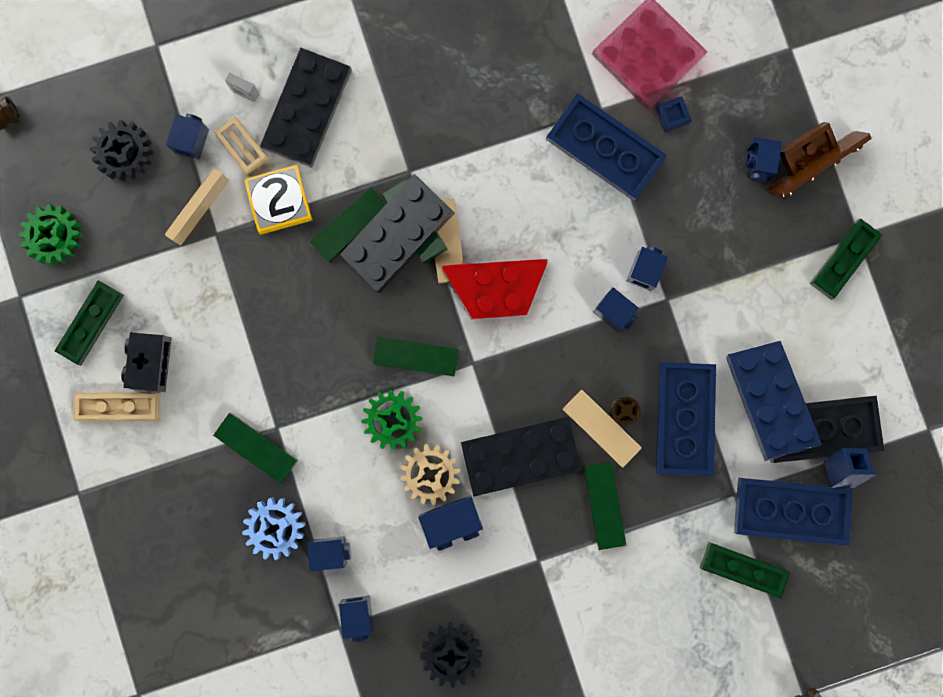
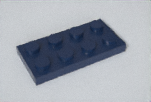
[546,93,667,201]
[726,340,822,461]
[656,362,716,476]
[734,477,853,546]

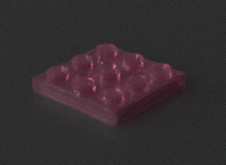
[592,0,708,111]

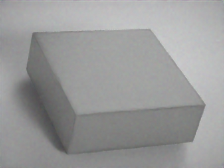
[225,72,260,102]

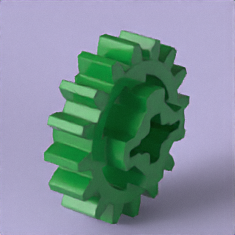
[18,204,83,265]
[361,390,423,450]

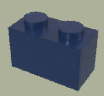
[418,495,483,551]

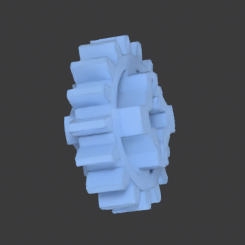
[242,497,306,560]

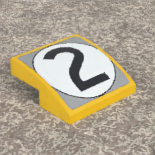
[245,165,312,235]

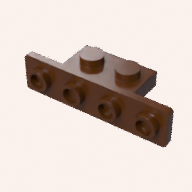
[767,122,872,197]

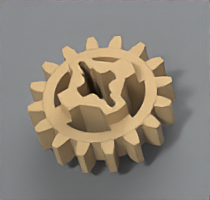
[400,444,460,505]

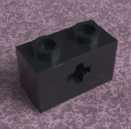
[121,332,172,392]

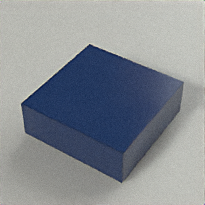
[655,96,692,133]

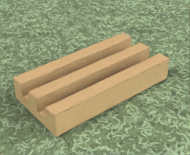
[213,116,270,177]

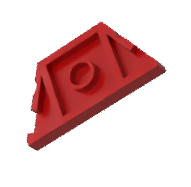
[442,259,548,320]

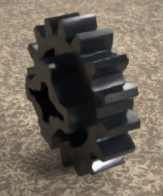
[90,120,154,182]
[421,622,482,688]

